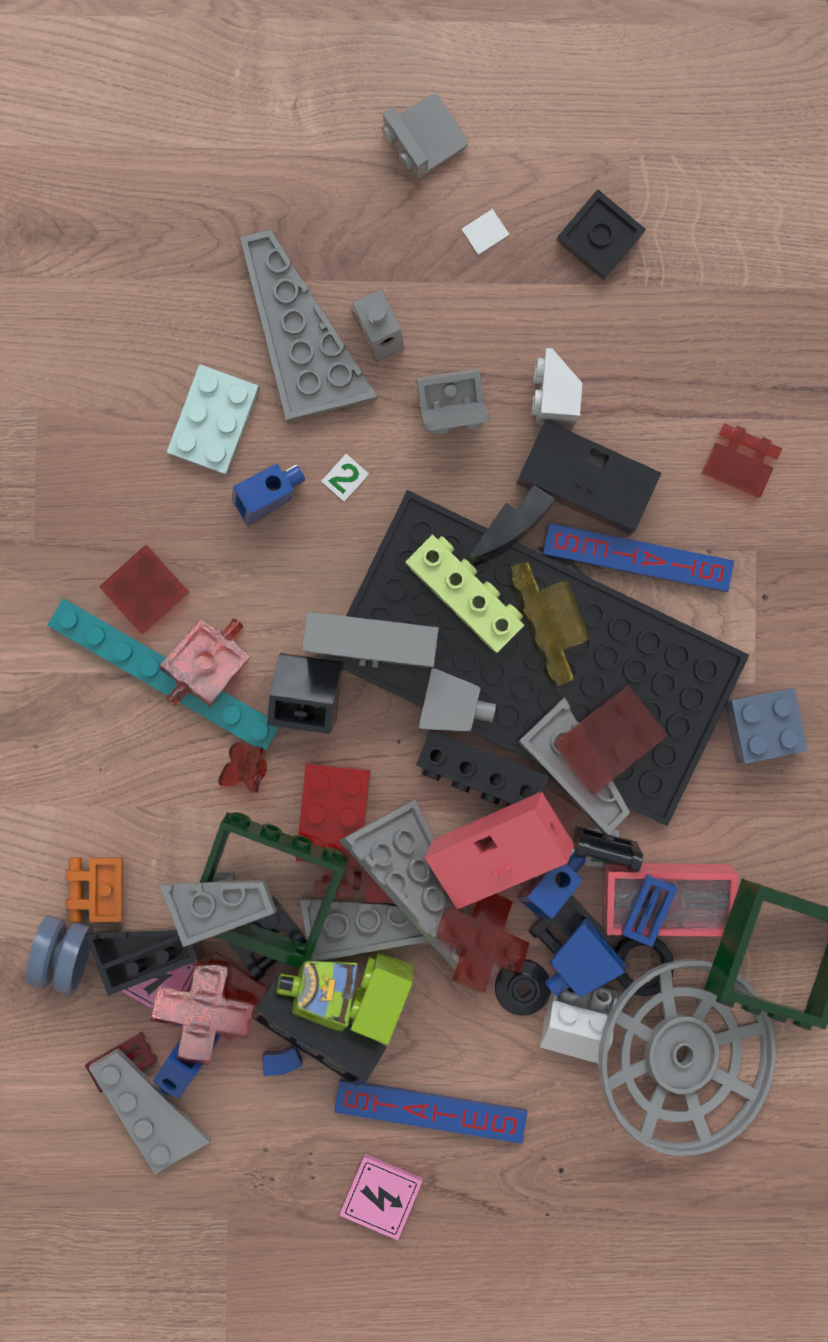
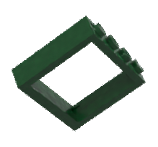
[200,812,349,969]
[704,878,828,1030]

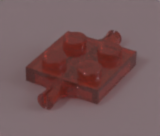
[159,619,250,707]

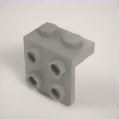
[381,94,468,179]
[416,368,489,434]

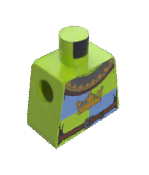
[276,961,358,1031]

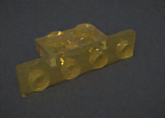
[511,562,590,686]

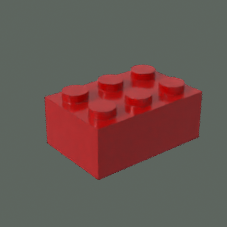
[296,763,371,867]

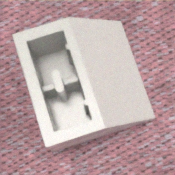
[531,348,582,427]
[540,986,618,1063]

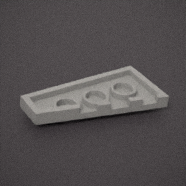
[518,698,630,835]
[300,898,429,962]
[89,1048,211,1174]

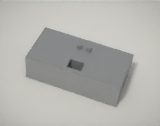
[302,612,438,668]

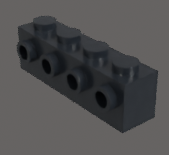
[416,730,551,805]

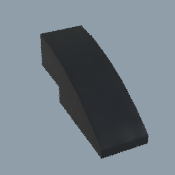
[468,485,555,566]

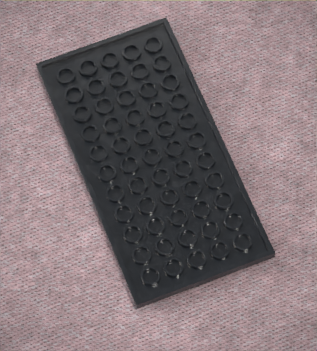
[325,490,749,826]

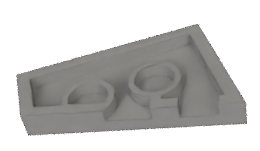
[160,880,277,947]

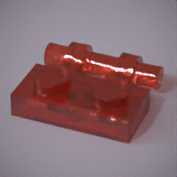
[701,423,782,498]

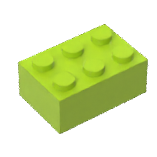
[349,951,413,1045]

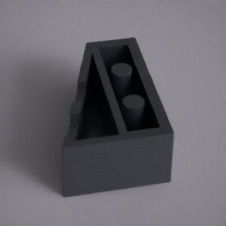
[86,927,206,996]

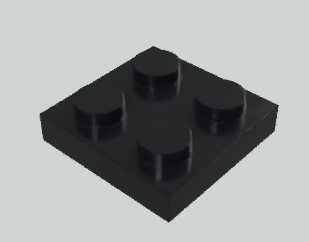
[556,189,646,280]

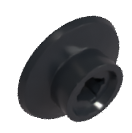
[495,959,551,1016]

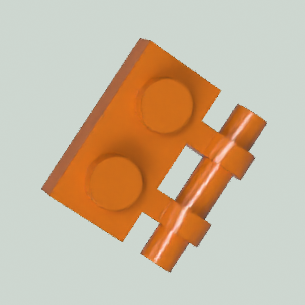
[66,857,124,922]

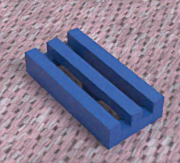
[621,873,678,947]

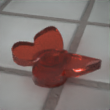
[218,743,267,793]

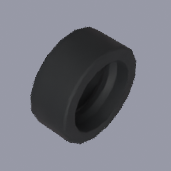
[614,937,674,996]

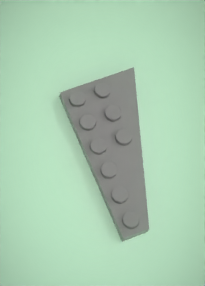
[240,230,378,422]
[339,800,499,987]

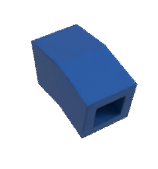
[262,1045,303,1076]

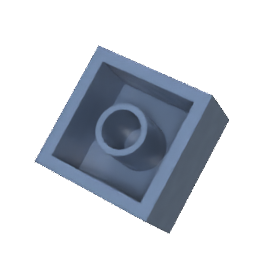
[725,688,808,764]

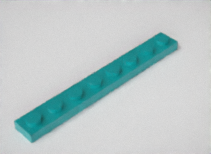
[47,598,280,752]

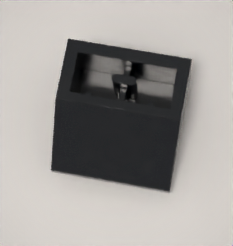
[267,653,343,734]

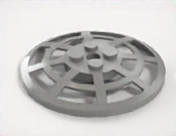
[598,959,776,1156]

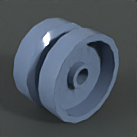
[25,915,93,996]

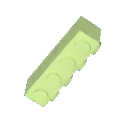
[405,534,524,654]

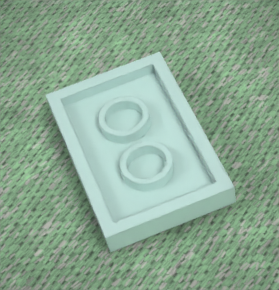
[167,364,260,476]

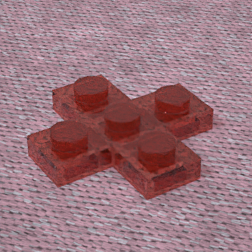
[435,894,529,992]
[150,961,254,1065]

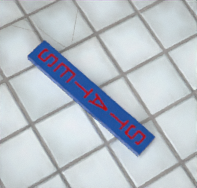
[542,523,734,592]
[334,1078,527,1144]

